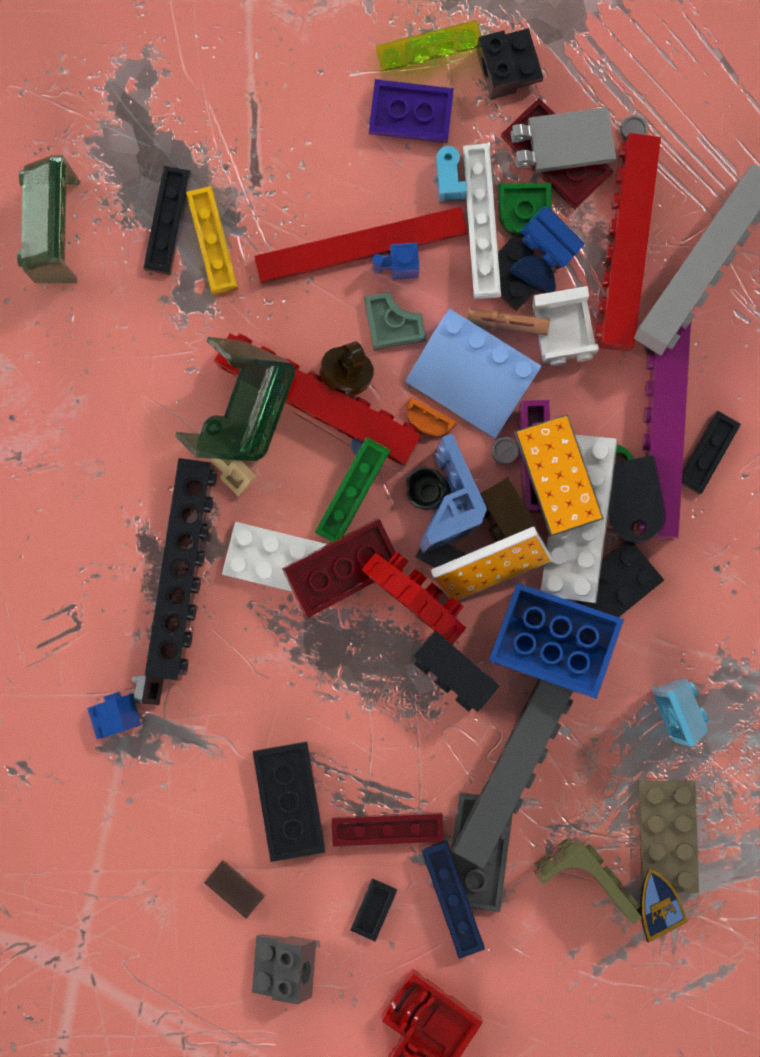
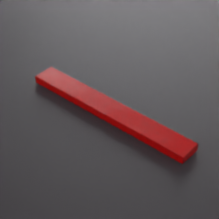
[254,207,468,284]

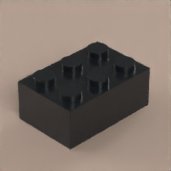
[412,630,500,712]

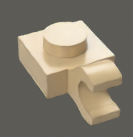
[210,447,257,497]

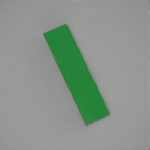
[315,437,391,542]

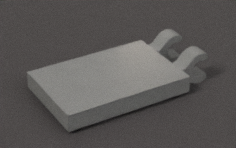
[510,107,616,173]

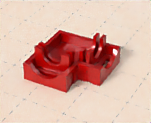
[362,552,466,645]
[381,968,483,1057]

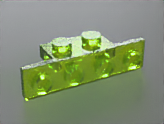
[376,20,482,72]

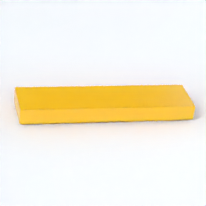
[186,186,238,295]

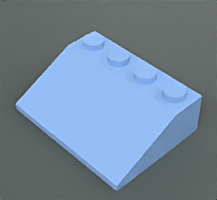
[405,308,541,439]

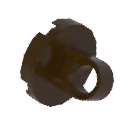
[319,341,374,395]

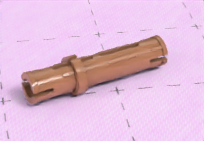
[467,308,550,336]

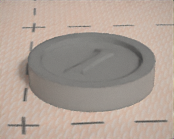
[621,115,648,140]
[492,437,519,464]

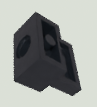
[476,28,544,100]

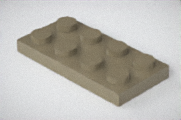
[638,780,699,894]

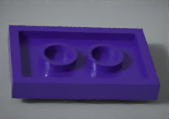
[369,79,454,143]

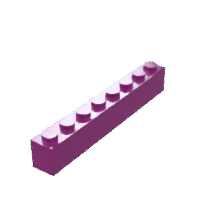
[637,322,691,540]

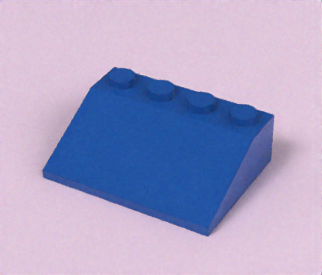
[489,583,624,699]

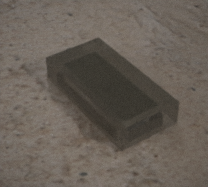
[204,860,265,919]

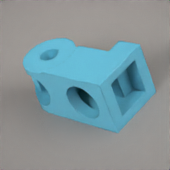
[436,146,467,202]

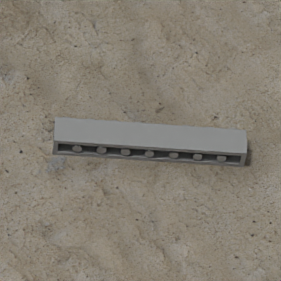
[634,164,760,356]

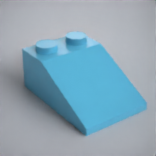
[651,678,709,747]

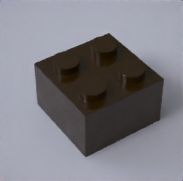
[480,477,537,542]

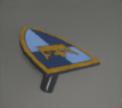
[637,868,688,943]

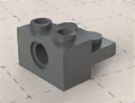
[252,934,316,1004]

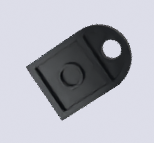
[608,455,666,543]

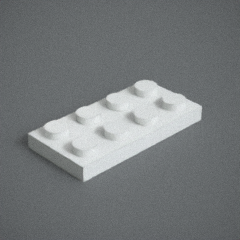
[222,522,327,592]

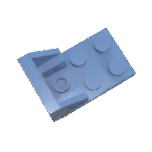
[419,433,487,554]

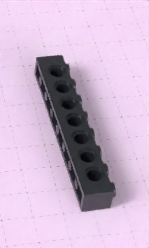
[144,458,217,681]

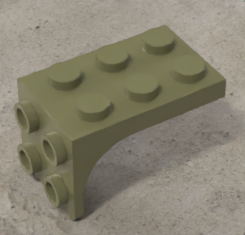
[534,836,642,924]

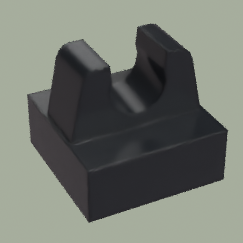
[129,675,164,705]

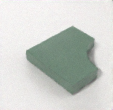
[364,292,426,350]

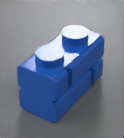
[520,206,585,269]

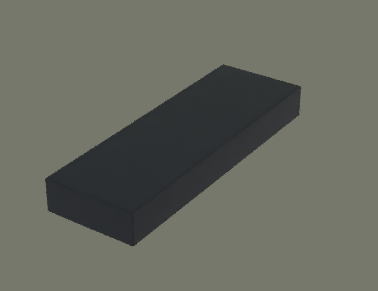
[682,411,741,494]

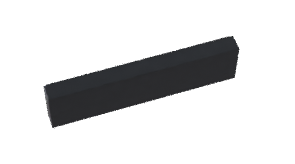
[143,166,191,275]

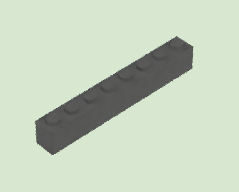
[452,679,573,869]

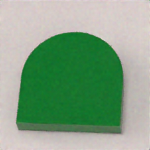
[498,183,552,238]

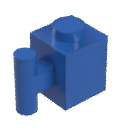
[372,243,420,280]
[87,692,141,740]

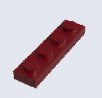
[332,812,444,847]

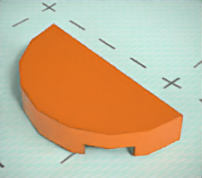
[407,397,458,437]

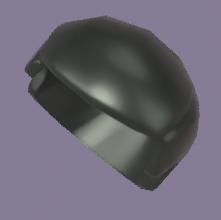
[406,467,447,510]

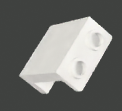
[531,286,599,366]

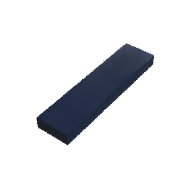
[421,841,485,959]

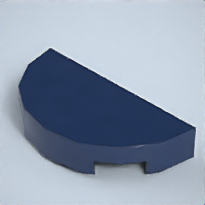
[509,256,556,294]

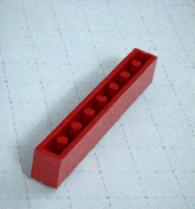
[595,133,661,352]
[214,333,421,467]

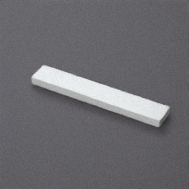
[463,143,501,300]

